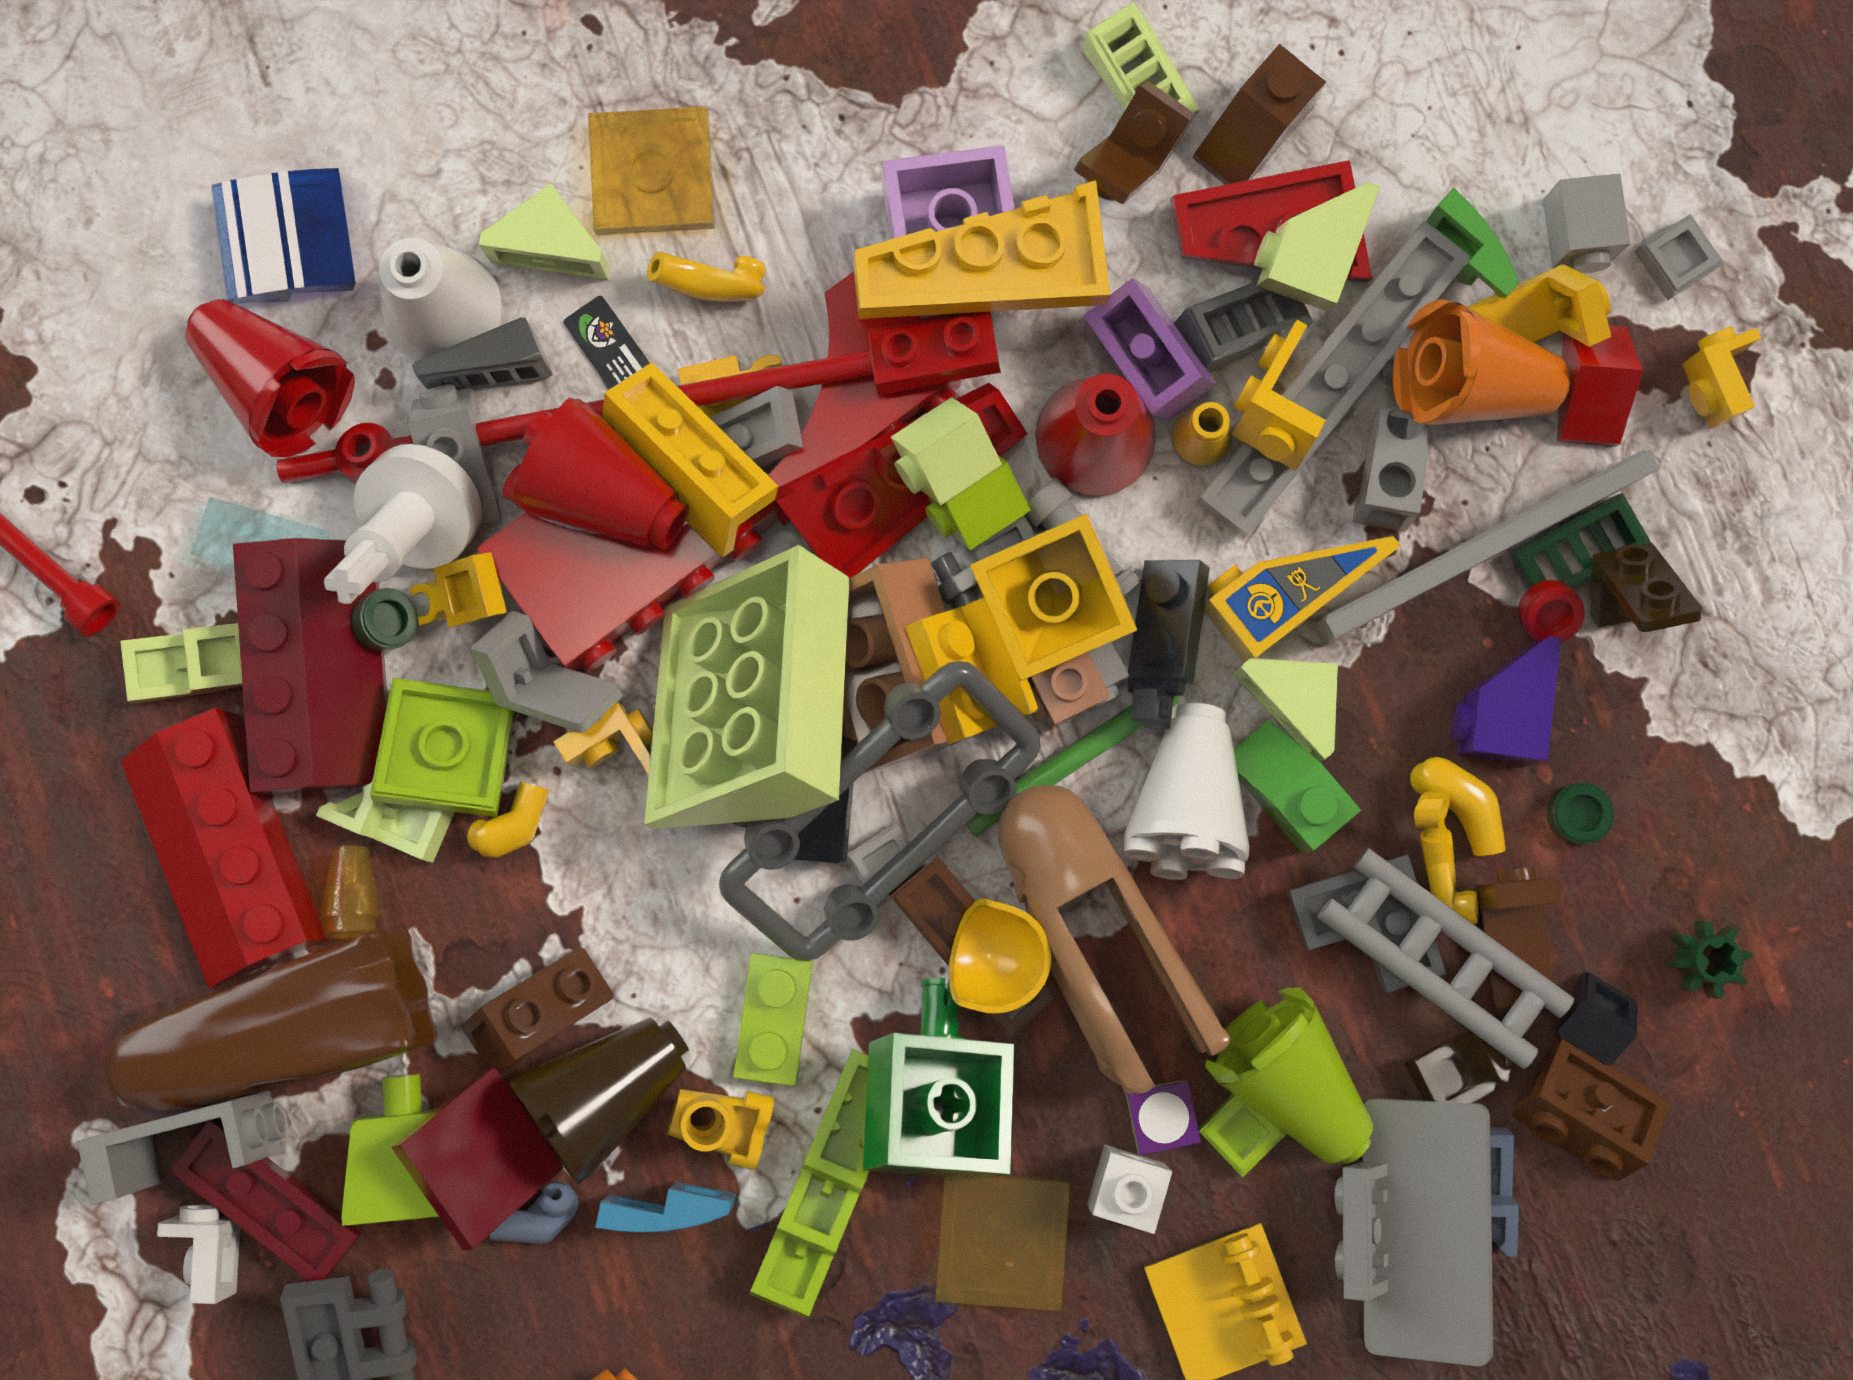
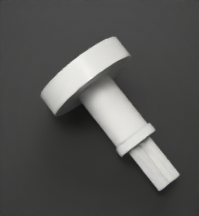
[324,444,482,604]

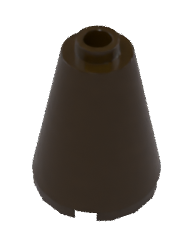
[507,1017,689,1185]

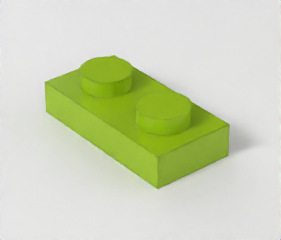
[733,953,813,1086]

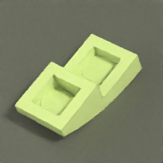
[120,623,243,704]

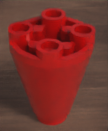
[502,398,689,549]

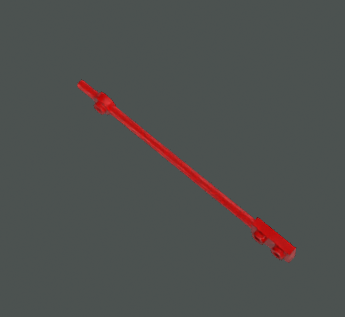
[276,312,1001,485]

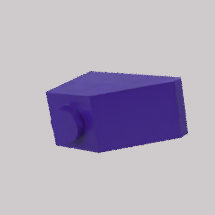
[1451,636,1561,765]

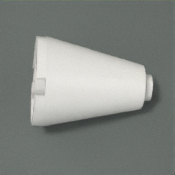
[379,237,502,361]

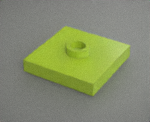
[370,678,515,817]

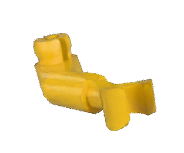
[1414,791,1478,924]

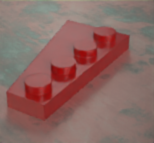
[774,382,1028,578]

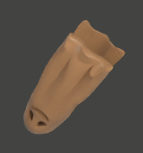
[998,785,1230,1094]

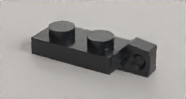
[1128,560,1210,729]

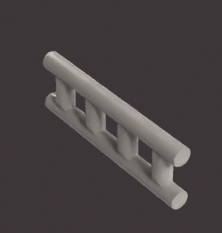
[1317,848,1574,1069]

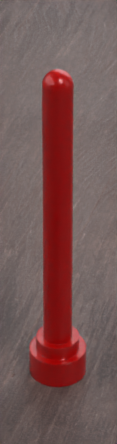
[0,513,120,637]

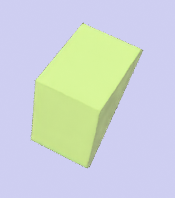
[479,183,610,280]
[1232,658,1338,761]

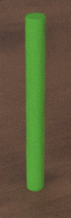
[966,696,1179,837]

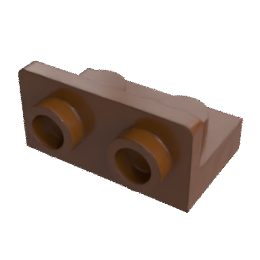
[1512,1038,1672,1181]

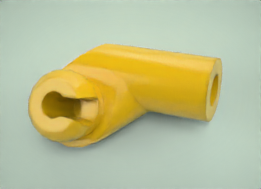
[467,781,550,858]

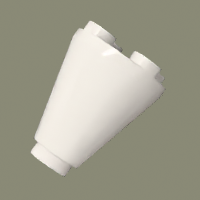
[1123,703,1249,880]

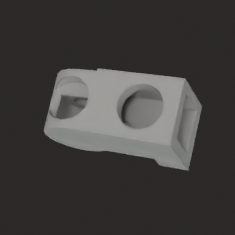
[1352,406,1429,532]

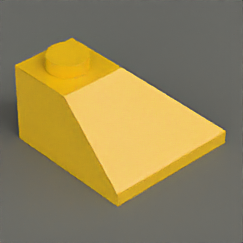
[970,513,1137,681]

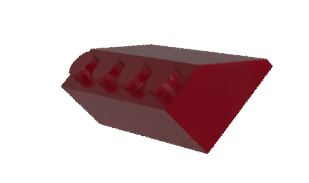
[233,538,388,796]

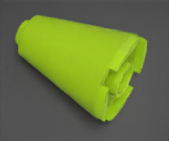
[1205,987,1374,1164]

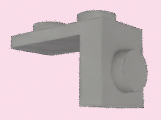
[407,384,501,527]
[470,611,622,733]

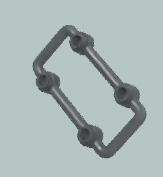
[719,660,1041,961]

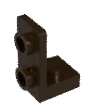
[1590,542,1702,632]

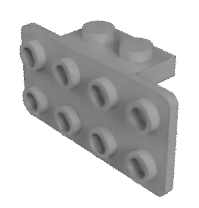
[1335,1098,1493,1366]

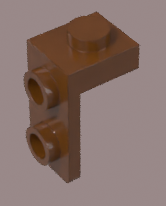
[1475,867,1561,1009]

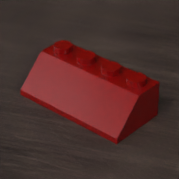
[120,708,327,989]

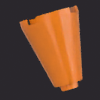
[1393,299,1571,425]

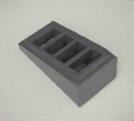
[1174,281,1313,372]
[412,317,553,390]

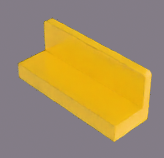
[602,362,778,557]

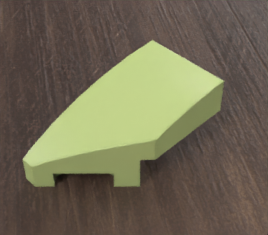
[316,783,455,863]

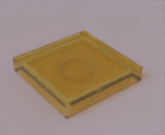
[588,106,715,236]
[935,1175,1070,1311]

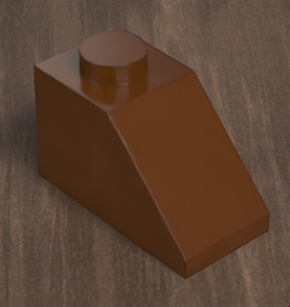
[1192,43,1326,185]

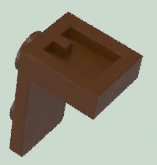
[1074,80,1196,204]
[460,947,614,1074]

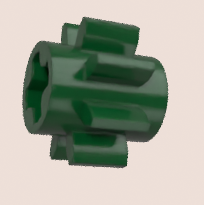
[1665,920,1753,999]

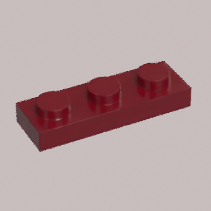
[170,1118,363,1281]

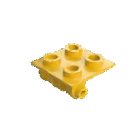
[1144,1223,1307,1380]

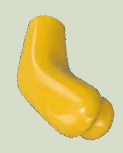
[647,252,767,302]
[1410,757,1506,856]

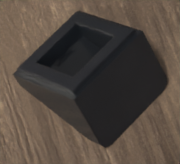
[1558,971,1638,1065]

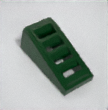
[1511,493,1651,589]

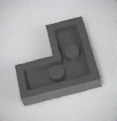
[1286,854,1447,993]

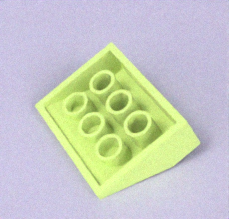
[644,545,849,829]

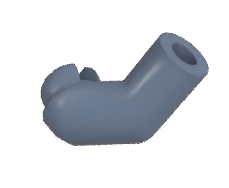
[489,1181,578,1244]

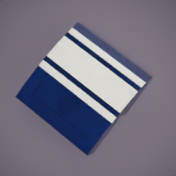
[211,168,356,304]

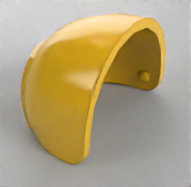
[948,898,1051,1013]

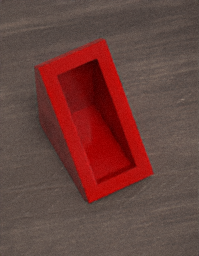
[1557,325,1643,447]

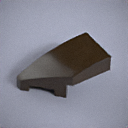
[1405,1012,1512,1103]

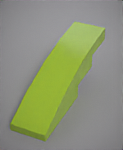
[750,1049,869,1319]

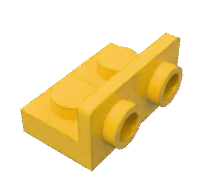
[904,597,1038,745]

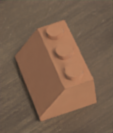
[842,557,985,775]

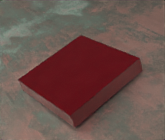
[391,1066,564,1251]

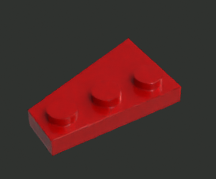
[1170,160,1372,282]

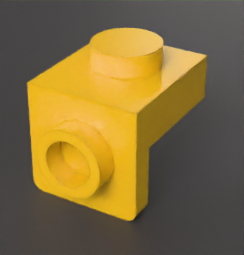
[1682,326,1762,429]

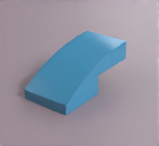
[595,1181,736,1232]

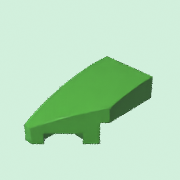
[1426,187,1519,299]

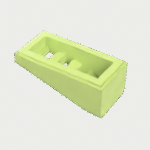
[1082,2,1199,114]

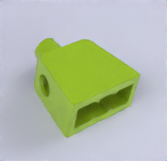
[342,1073,439,1226]

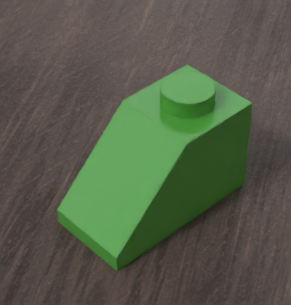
[1234,720,1361,853]

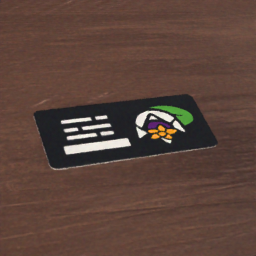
[563,296,650,389]

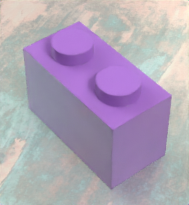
[1084,278,1217,421]

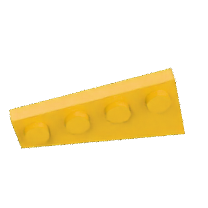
[853,180,1110,319]

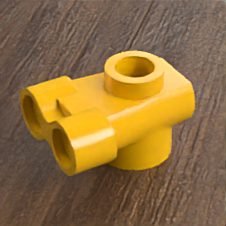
[667,1089,774,1171]

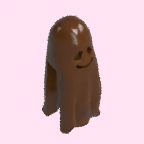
[105,928,439,1114]

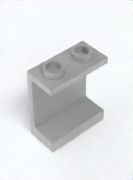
[77,1090,287,1205]

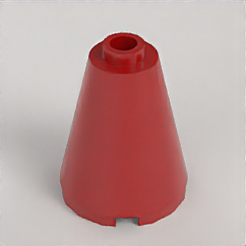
[185,299,355,458]
[1035,374,1156,497]

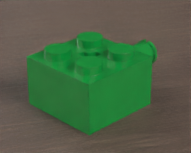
[863,978,1014,1179]

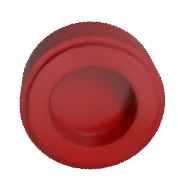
[1518,580,1585,642]

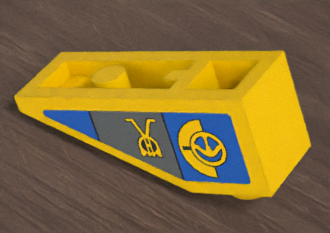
[1204,536,1401,662]

